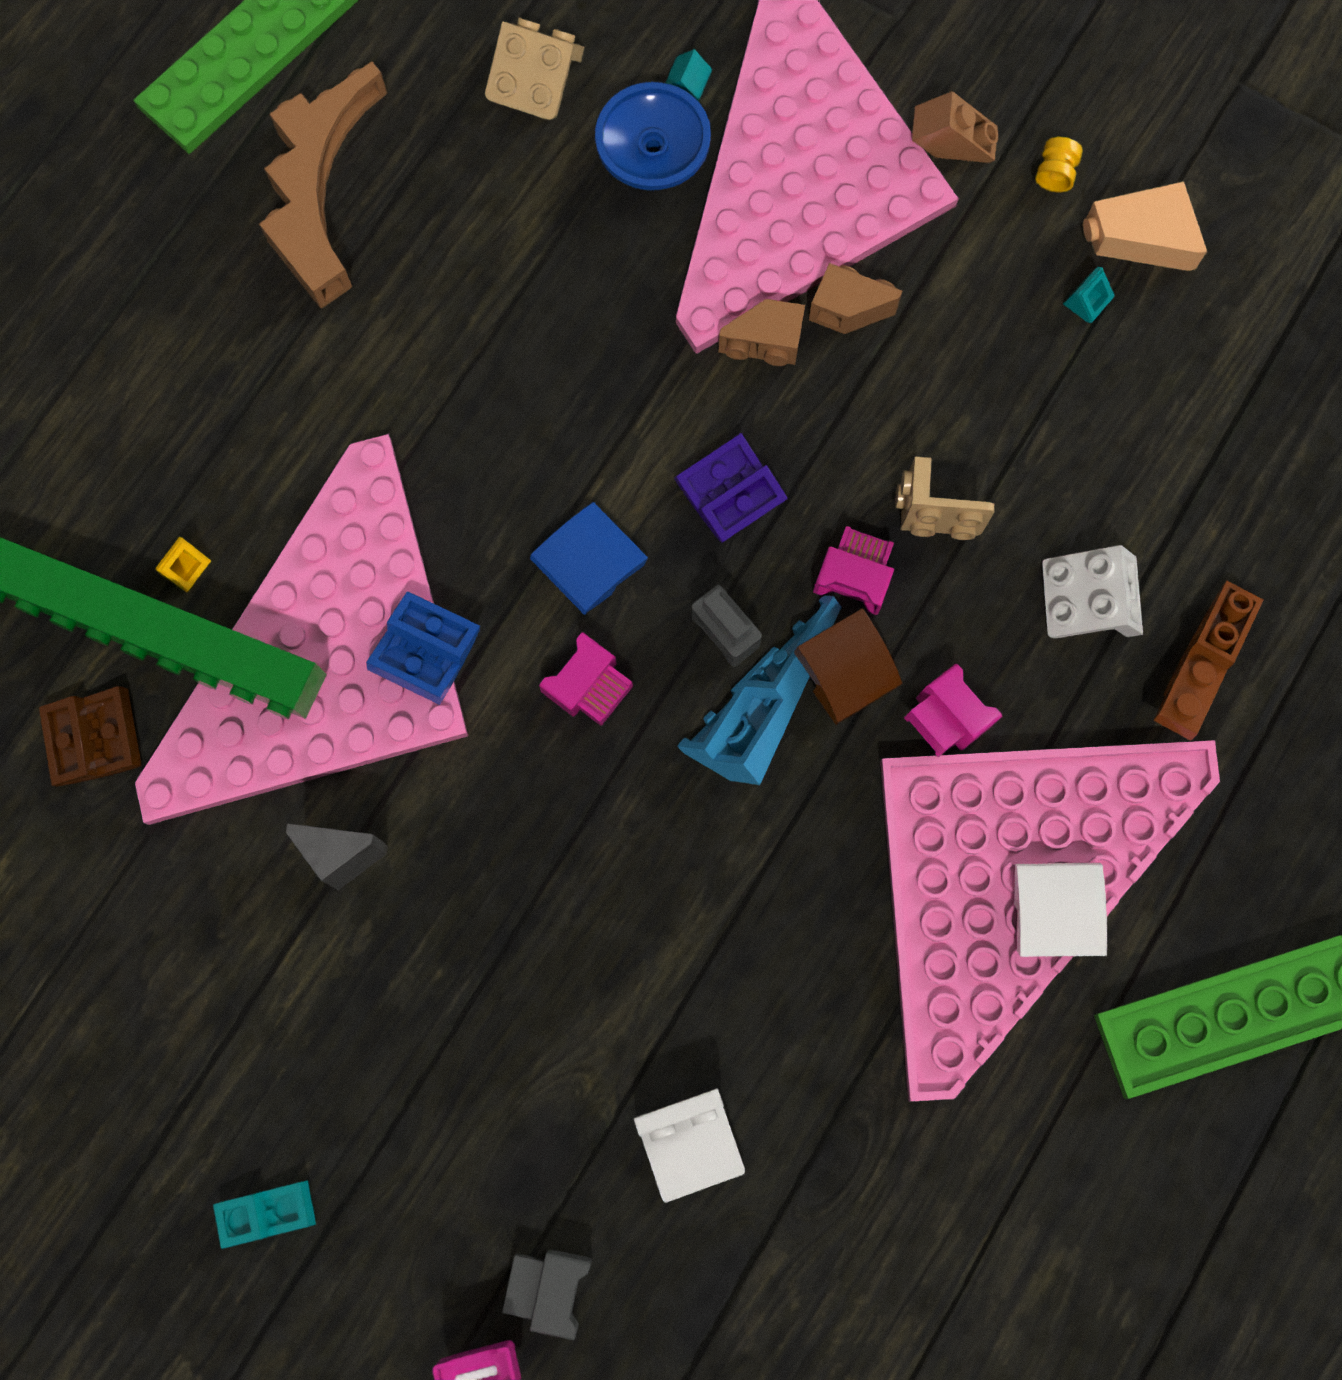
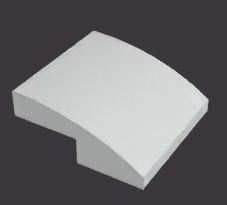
[1014,863,1107,957]

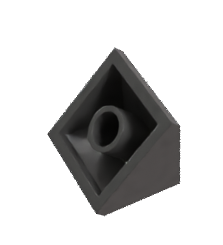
[286,824,388,890]

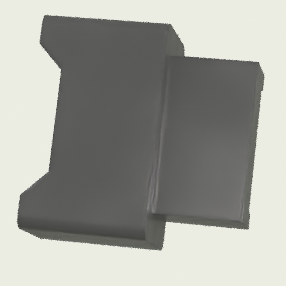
[692,585,762,667]
[502,1249,592,1340]

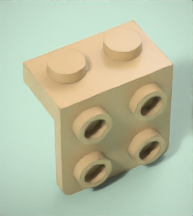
[485,18,584,120]
[895,457,995,540]

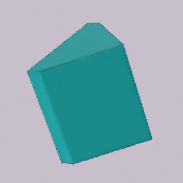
[665,49,712,102]
[1063,267,1115,323]

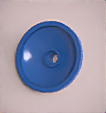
[595,82,711,190]

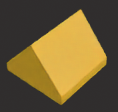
[155,536,211,592]

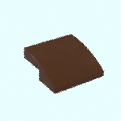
[794,608,902,725]
[39,686,142,787]

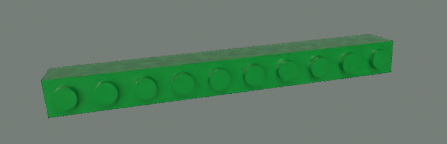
[0,537,327,720]

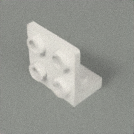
[1042,545,1143,639]
[634,1089,745,1202]

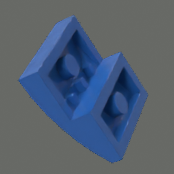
[530,502,648,615]
[366,591,480,705]

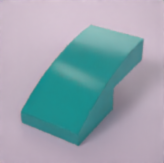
[213,1180,316,1249]

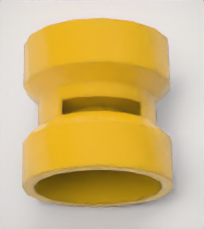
[1035,137,1083,192]

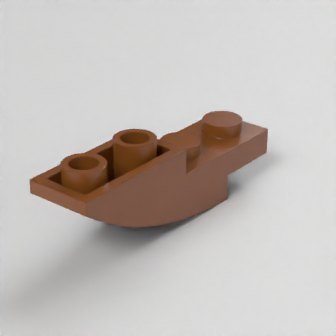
[1154,581,1264,741]

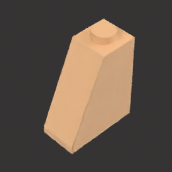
[1083,182,1207,271]

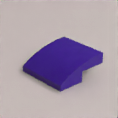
[674,433,788,543]

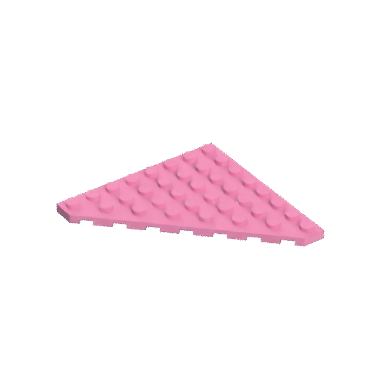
[676,0,959,354]
[135,434,469,825]
[880,740,1220,1101]

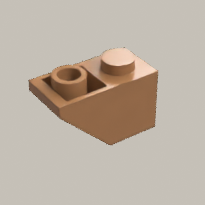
[912,91,998,163]
[809,263,903,334]
[718,299,805,366]

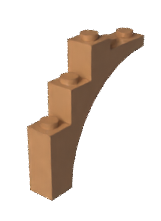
[259,62,387,309]

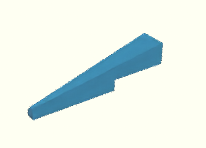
[678,596,841,785]

